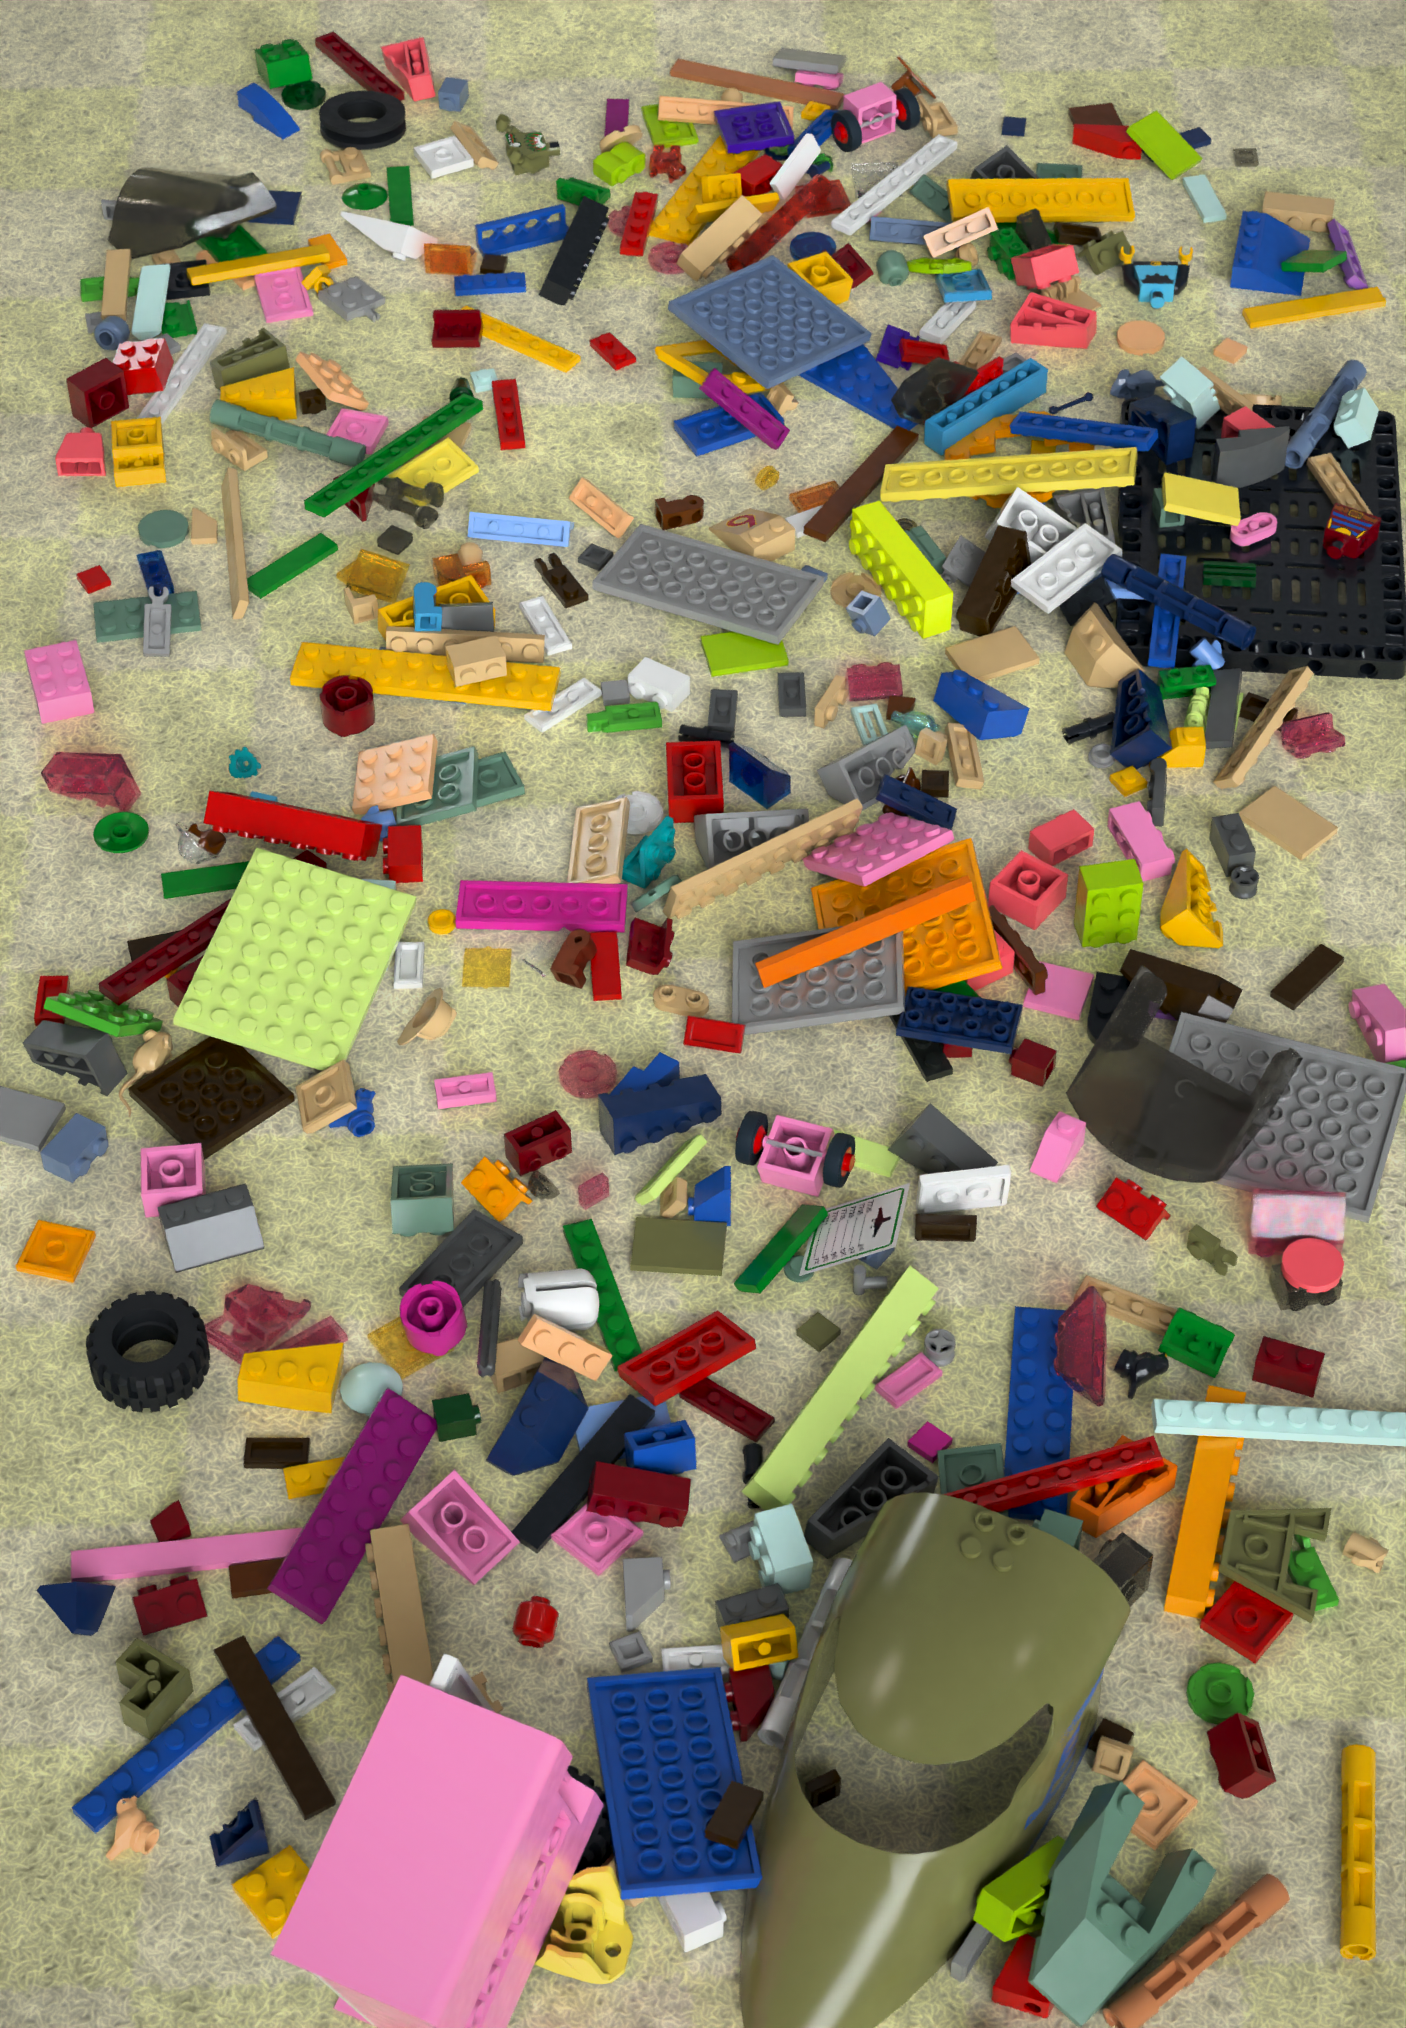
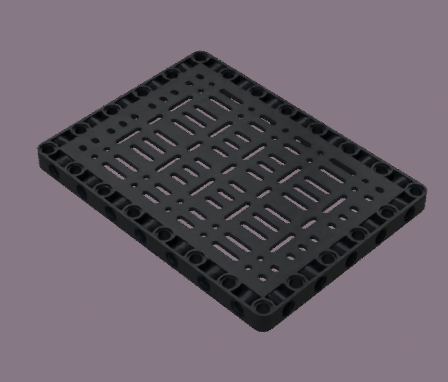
[1115,398,1406,680]

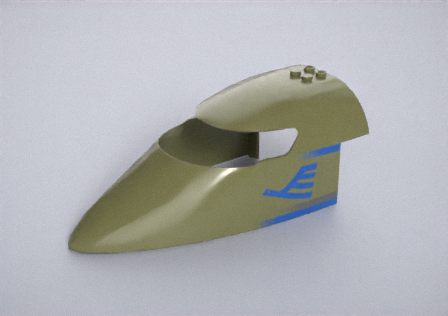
[739,1492,1131,2028]

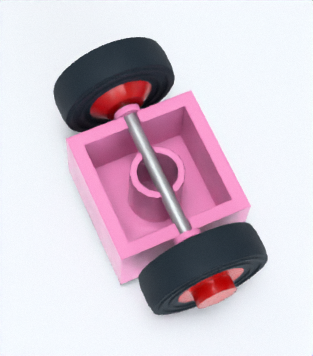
[831,82,921,152]
[735,1111,855,1197]

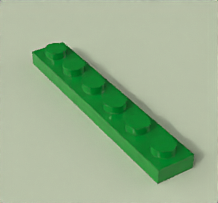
[563,1219,642,1371]

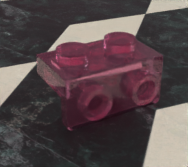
[1281,712,1345,759]

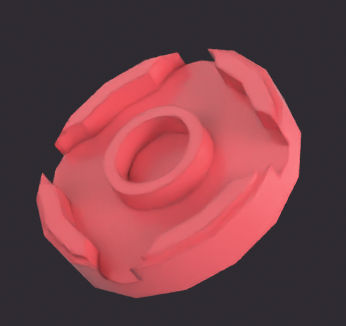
[1281,1238,1344,1293]

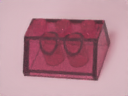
[1247,1189,1346,1257]

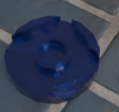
[790,232,836,261]

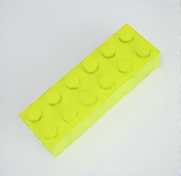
[849,500,953,639]

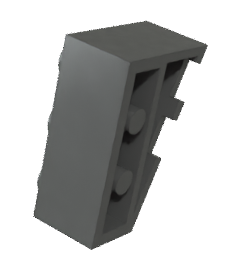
[23,1020,128,1096]
[888,1103,998,1174]

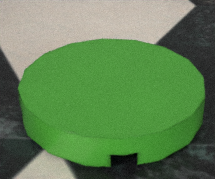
[1186,1663,1254,1725]

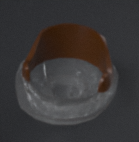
[175,822,226,865]

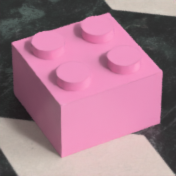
[141,1143,206,1218]

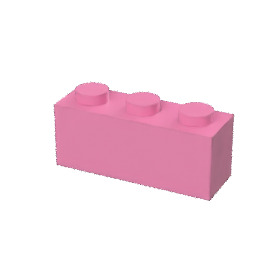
[1107,801,1175,881]

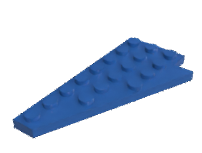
[799,344,920,430]

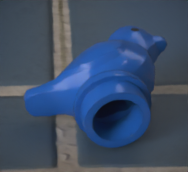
[329,1088,376,1137]

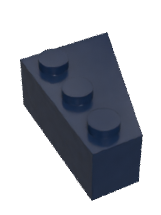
[1128,394,1197,465]

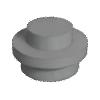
[1088,743,1115,768]

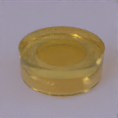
[755,465,780,491]

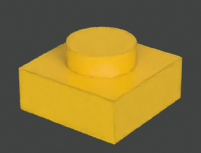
[1109,765,1148,797]

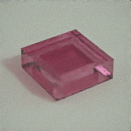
[578,1172,609,1210]

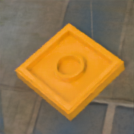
[16,1220,96,1283]

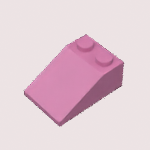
[400,1470,520,1585]

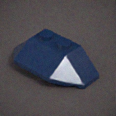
[486,1357,589,1476]

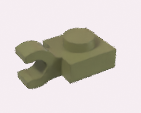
[1187,1224,1238,1276]

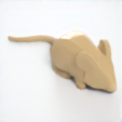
[119,1029,173,1117]

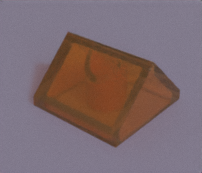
[424,243,478,275]

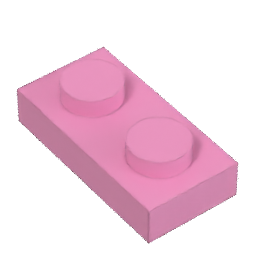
[795,70,844,90]
[434,1072,497,1109]

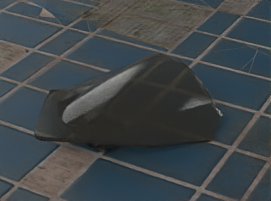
[107,166,277,259]

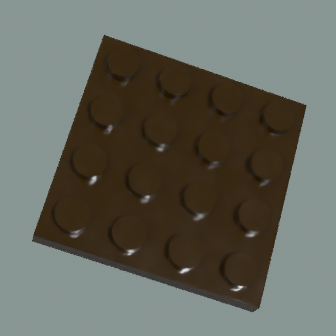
[128,1036,295,1160]

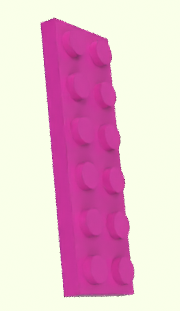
[456,880,628,933]

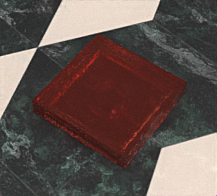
[795,179,851,218]

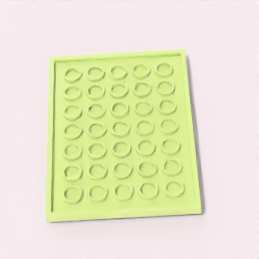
[173,847,416,1071]

